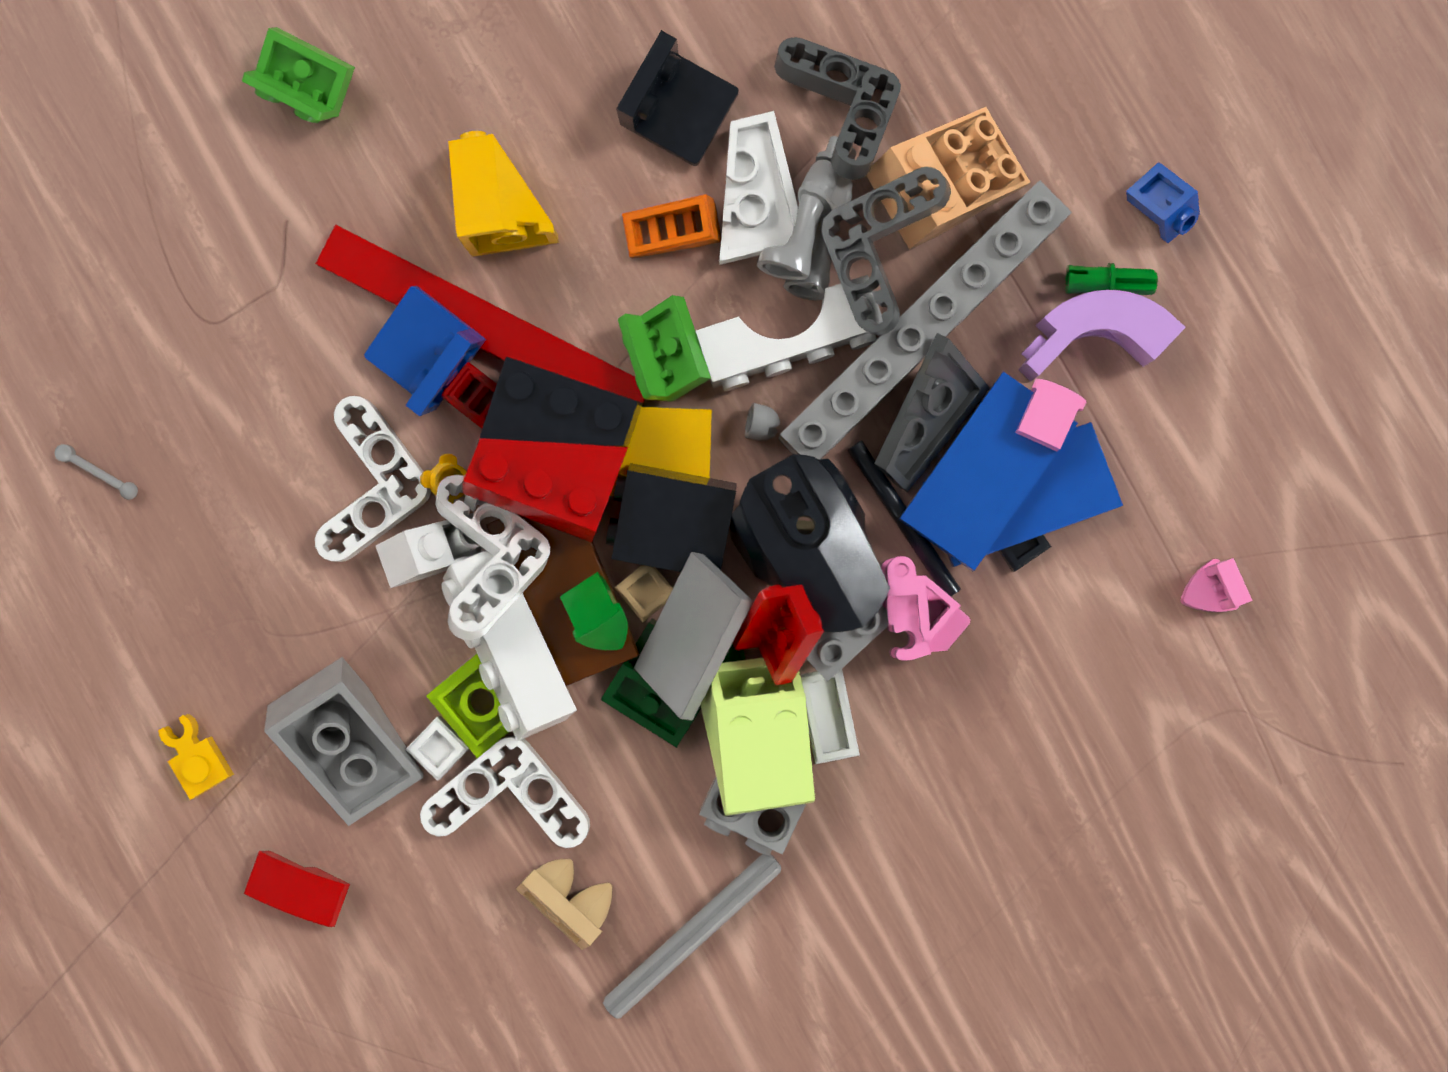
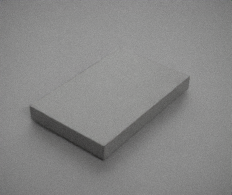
[634,552,753,720]

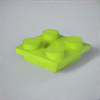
[426,654,509,758]

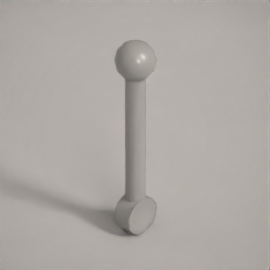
[55,444,138,500]

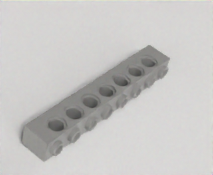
[778,180,1072,459]

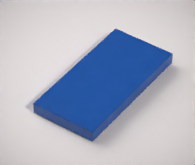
[898,371,1078,572]
[921,422,1123,567]

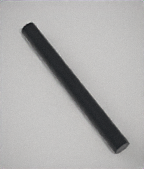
[847,441,961,597]

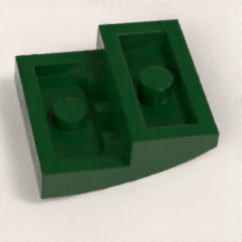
[601,618,701,748]

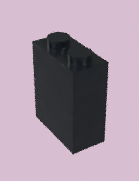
[606,463,737,572]

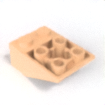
[866,107,1031,250]

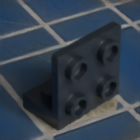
[616,30,739,166]

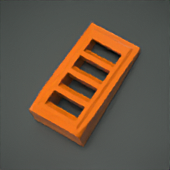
[622,194,721,258]

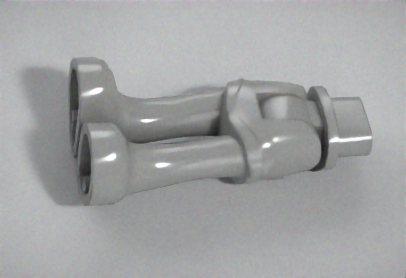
[757,136,857,300]

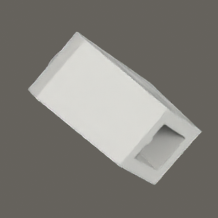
[376,513,486,588]

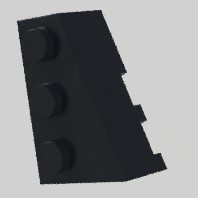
[477,357,643,446]

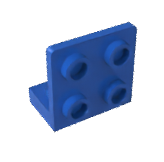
[364,286,486,416]

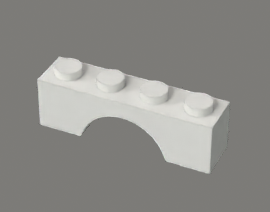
[696,275,883,391]

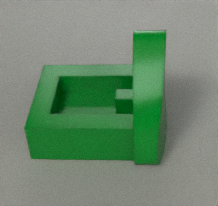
[560,572,628,650]

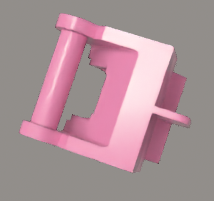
[881,556,970,661]

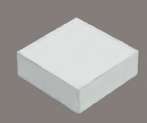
[405,716,469,781]

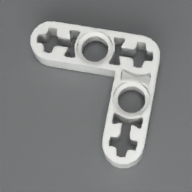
[315,396,431,562]
[435,475,550,641]
[420,735,590,848]

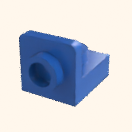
[1126,162,1200,243]

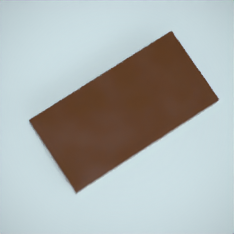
[486,514,640,686]

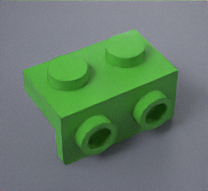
[242,27,355,123]
[618,295,711,402]

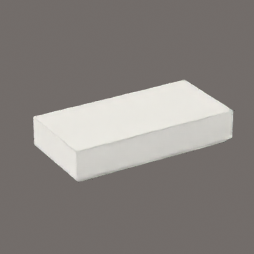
[800,669,860,764]

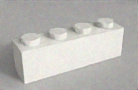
[442,551,577,741]

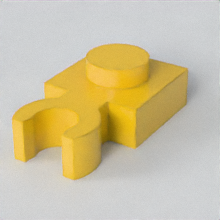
[158,714,234,800]

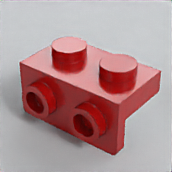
[732,584,824,685]

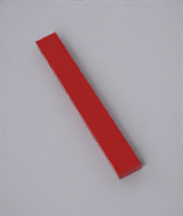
[315,224,646,407]

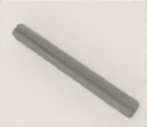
[603,854,782,1019]

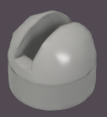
[745,403,780,441]

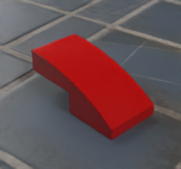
[243,851,350,927]

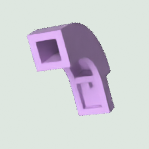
[1018,290,1186,382]

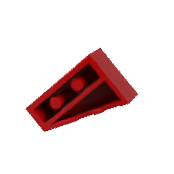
[463,438,628,543]

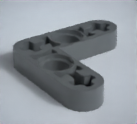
[774,37,901,180]
[821,167,951,335]

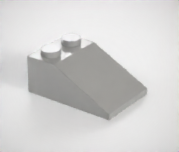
[264,657,423,826]

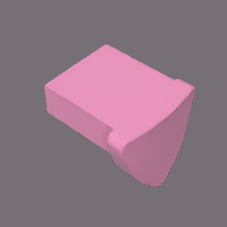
[1015,379,1086,452]
[1180,558,1252,612]

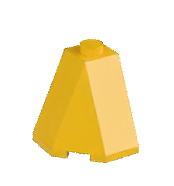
[448,131,559,257]

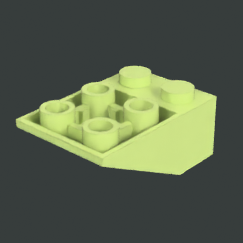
[700,658,815,816]

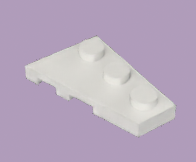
[719,111,798,265]

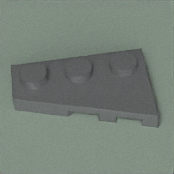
[874,333,990,492]

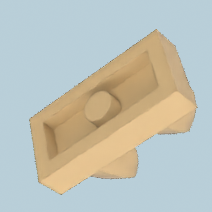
[516,859,612,950]

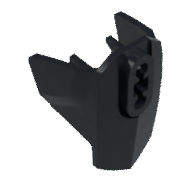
[730,454,890,633]

